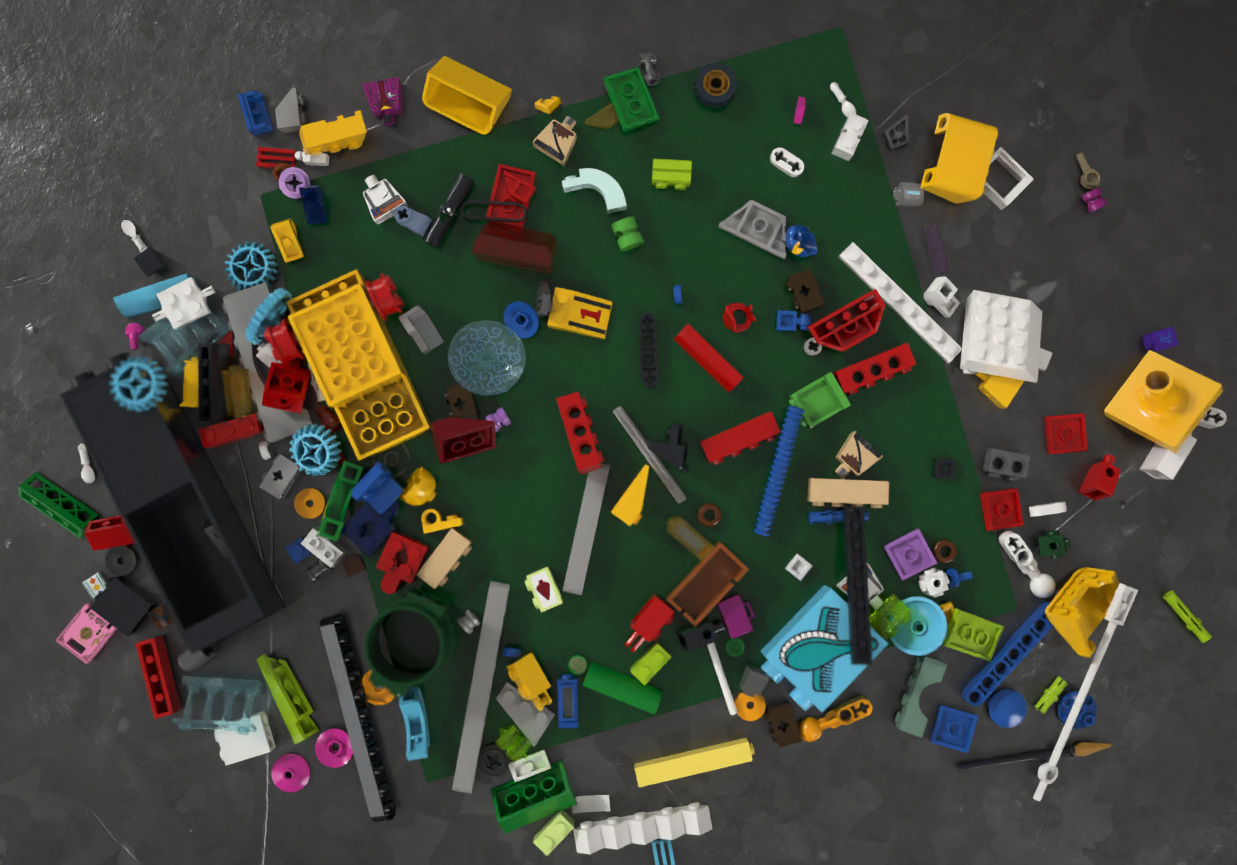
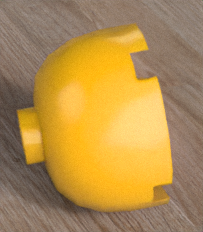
[399,467,436,506]

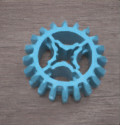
[225,241,278,291]
[109,356,168,412]
[289,424,342,476]

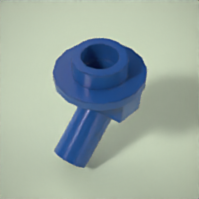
[945,569,972,588]

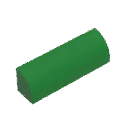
[582,661,663,715]

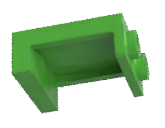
[788,372,851,429]

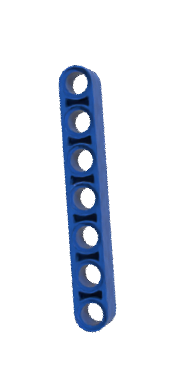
[962,601,1053,706]

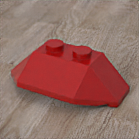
[808,288,885,352]

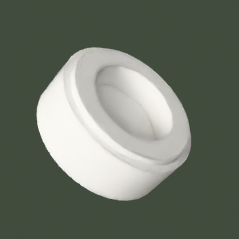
[259,440,273,460]

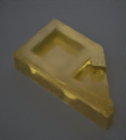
[585,102,619,129]

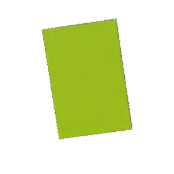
[942,608,1004,662]

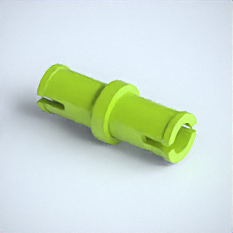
[1034,677,1068,714]

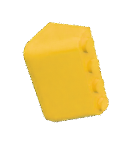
[422,56,512,134]

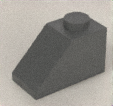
[739,664,769,697]

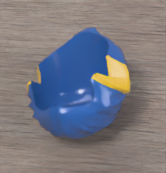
[786,224,817,258]

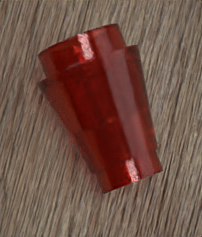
[315,405,342,434]

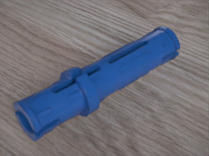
[808,509,869,525]

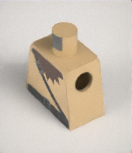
[533,116,577,166]
[835,431,883,479]

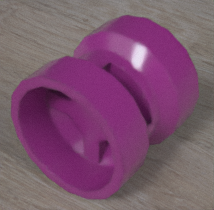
[1081,187,1108,213]

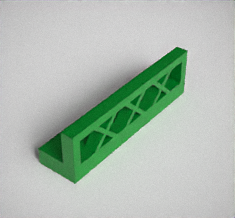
[18,472,98,539]

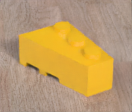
[299,110,367,156]

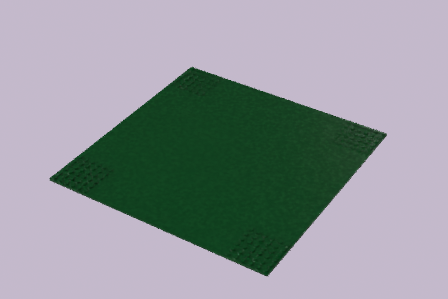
[260,27,1017,783]

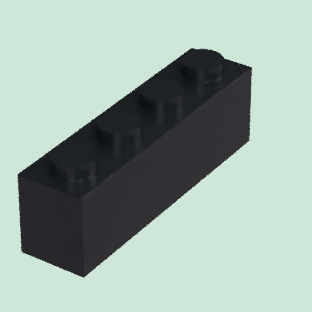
[198,343,231,421]

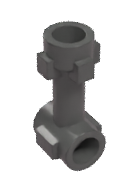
[639,52,659,86]

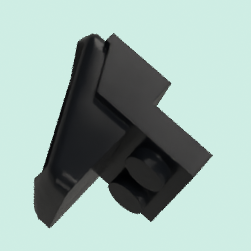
[646,422,689,474]

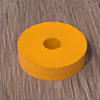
[294,488,327,519]
[734,691,766,721]

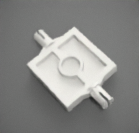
[152,277,216,330]

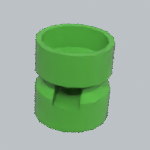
[611,216,644,251]

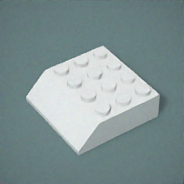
[960,290,1042,383]

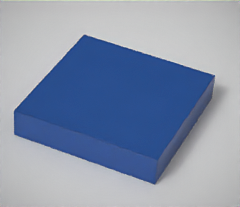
[929,704,978,753]

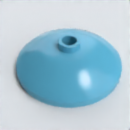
[888,597,947,656]

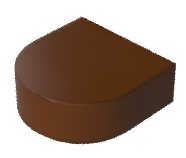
[343,554,366,577]

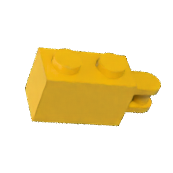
[506,653,552,711]

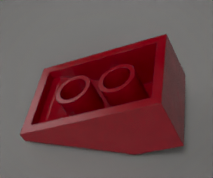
[431,417,496,464]

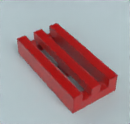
[256,147,297,169]

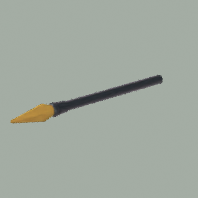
[958,742,1112,771]

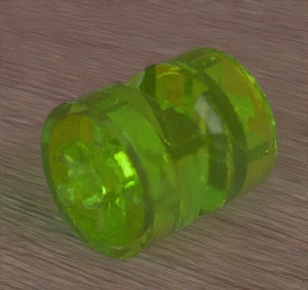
[495,724,532,763]

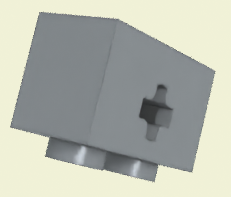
[259,454,301,499]

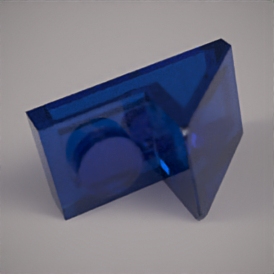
[299,185,328,224]

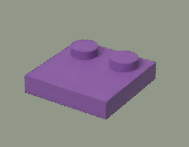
[883,528,937,581]

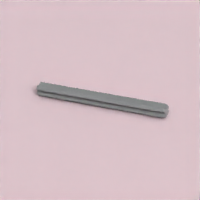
[613,406,686,503]

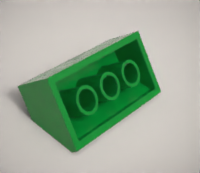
[491,760,577,834]

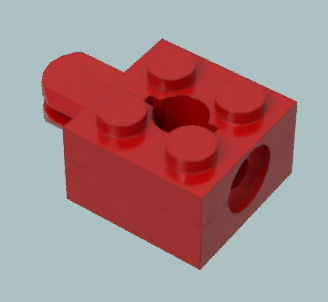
[262,358,311,414]
[376,531,431,594]
[624,593,674,652]

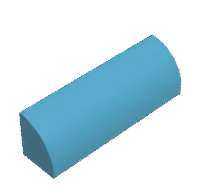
[113,273,196,318]

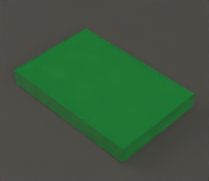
[603,66,660,132]

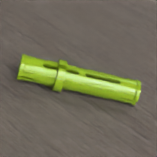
[1163,590,1212,643]

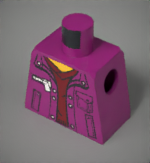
[362,77,402,126]

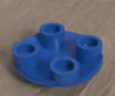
[987,689,1027,728]
[1058,691,1097,729]

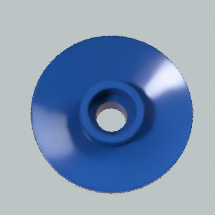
[504,301,539,338]

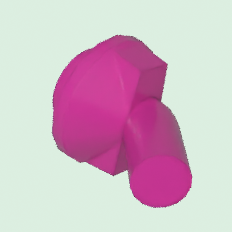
[125,323,146,350]

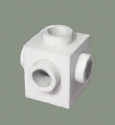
[918,568,949,597]

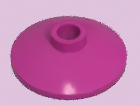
[315,728,353,768]
[271,753,310,792]

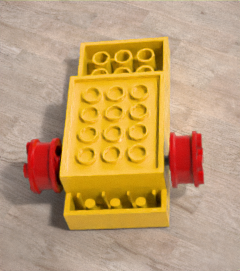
[263,269,432,461]

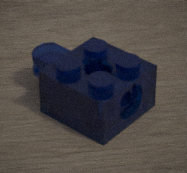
[341,500,400,557]

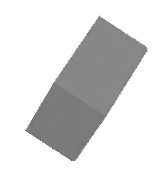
[398,305,444,354]

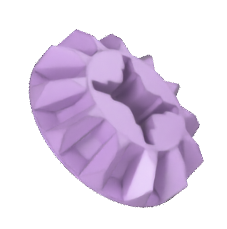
[279,167,310,198]

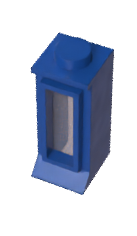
[557,674,579,728]

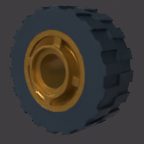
[694,62,737,109]

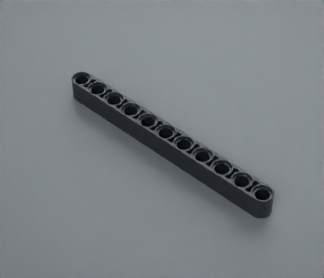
[320,614,396,822]

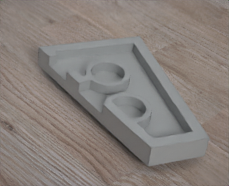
[496,681,556,747]

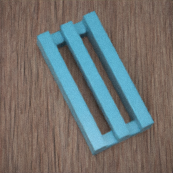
[651,839,675,865]

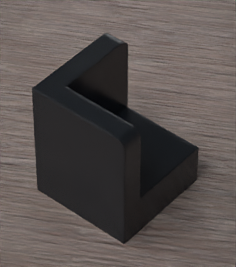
[134,247,169,277]

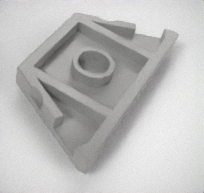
[718,200,786,260]

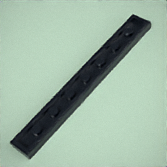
[843,506,873,665]

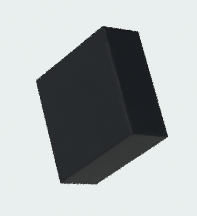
[933,458,955,479]

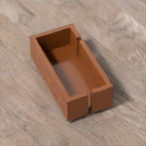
[666,541,749,627]

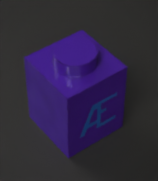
[1143,326,1179,352]

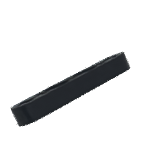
[639,313,659,388]

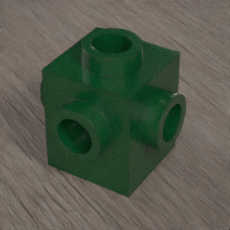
[1038,530,1070,559]

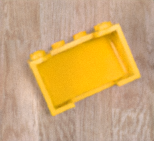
[920,113,998,204]

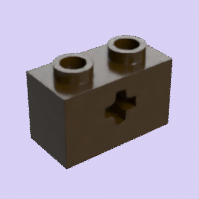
[785,268,824,314]
[444,382,480,420]
[765,700,802,748]

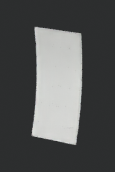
[572,795,610,814]

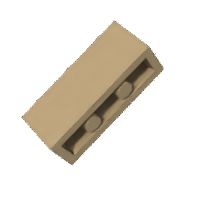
[417,527,473,589]

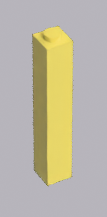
[634,738,755,787]

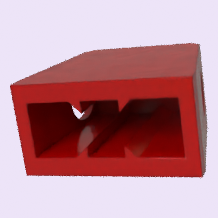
[1078,454,1121,501]

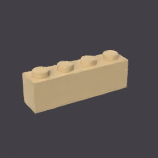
[807,478,889,508]

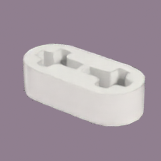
[770,148,804,177]
[1029,502,1067,517]

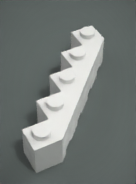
[573,802,712,854]

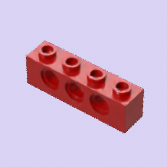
[833,343,916,396]
[556,392,604,475]

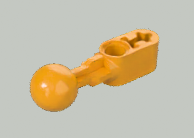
[798,695,872,742]

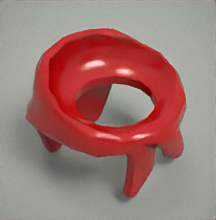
[723,303,756,332]

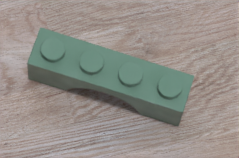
[895,655,947,738]

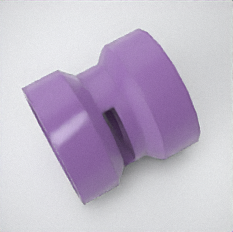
[485,407,511,433]

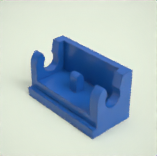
[237,90,274,136]

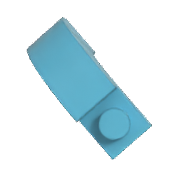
[399,686,430,761]

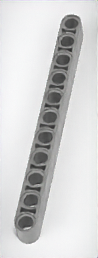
[452,581,510,794]

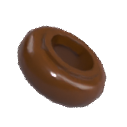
[697,503,721,527]
[933,540,957,563]

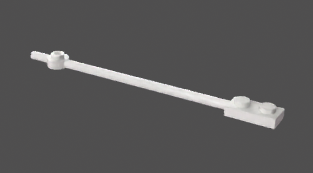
[1033,583,1138,802]

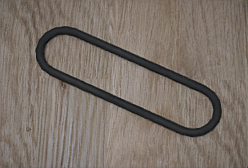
[460,200,527,222]

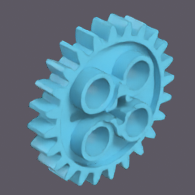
[245,288,292,345]

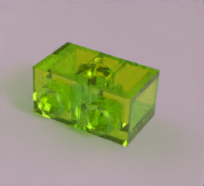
[870,593,914,640]

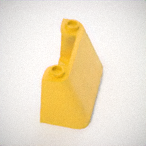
[1045,567,1119,658]

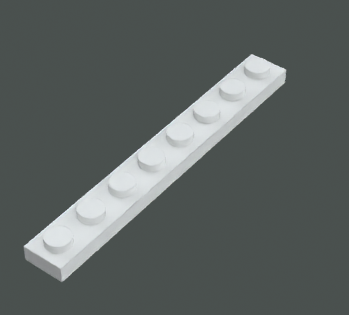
[838,242,962,363]

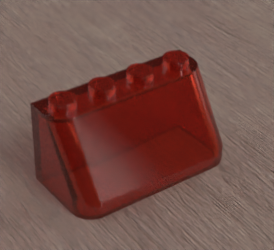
[472,222,557,274]

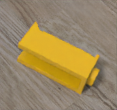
[179,357,199,408]

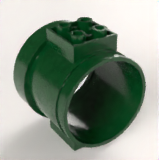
[364,588,458,697]

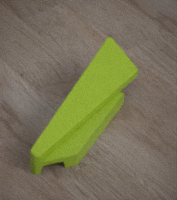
[257,654,320,744]

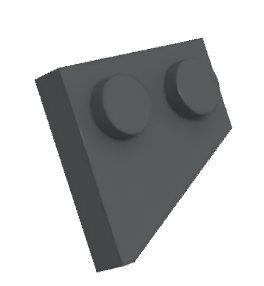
[535,280,553,318]

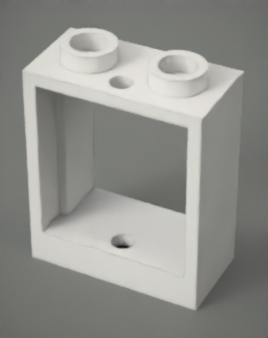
[983,147,1034,210]

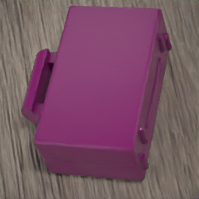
[716,593,755,639]

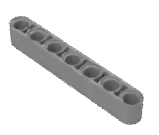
[563,463,610,595]

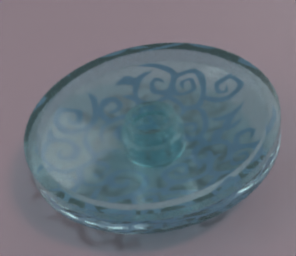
[448,320,526,396]

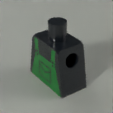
[676,620,725,652]

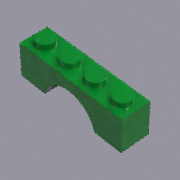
[316,461,363,542]

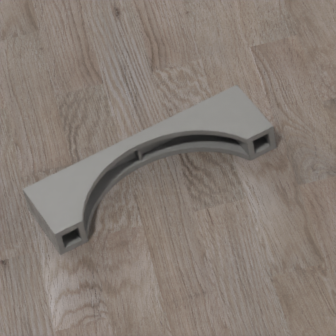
[222,282,316,443]

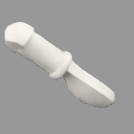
[830,82,856,118]
[121,220,148,253]
[78,443,95,484]

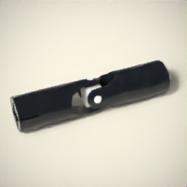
[423,173,474,249]

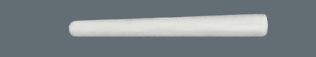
[707,642,738,715]

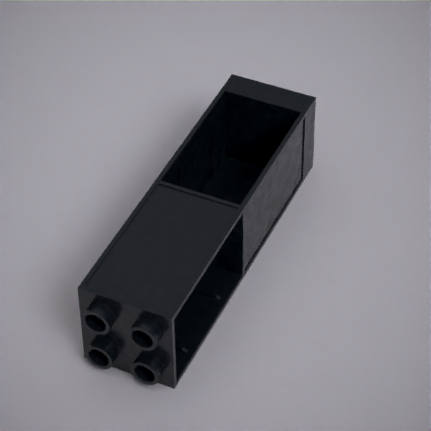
[60,353,286,654]

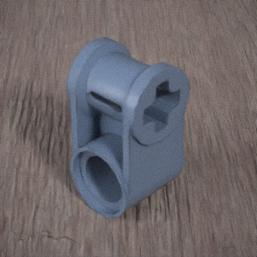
[394,205,433,238]

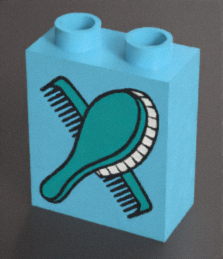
[761,585,888,712]

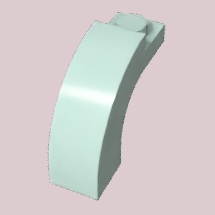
[562,168,627,214]

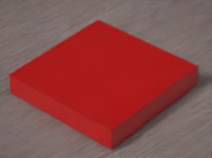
[1044,413,1088,454]
[980,488,1024,531]

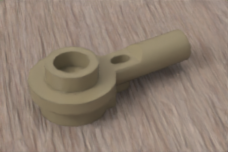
[1076,152,1101,189]

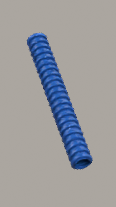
[754,406,804,536]

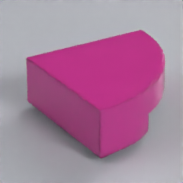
[794,97,806,124]

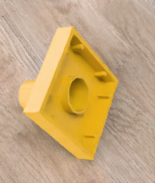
[1104,350,1223,454]

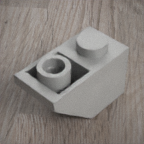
[275,88,307,133]

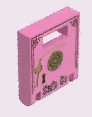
[56,603,117,664]

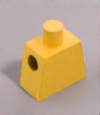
[975,372,1024,409]

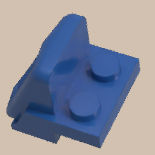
[351,462,403,513]

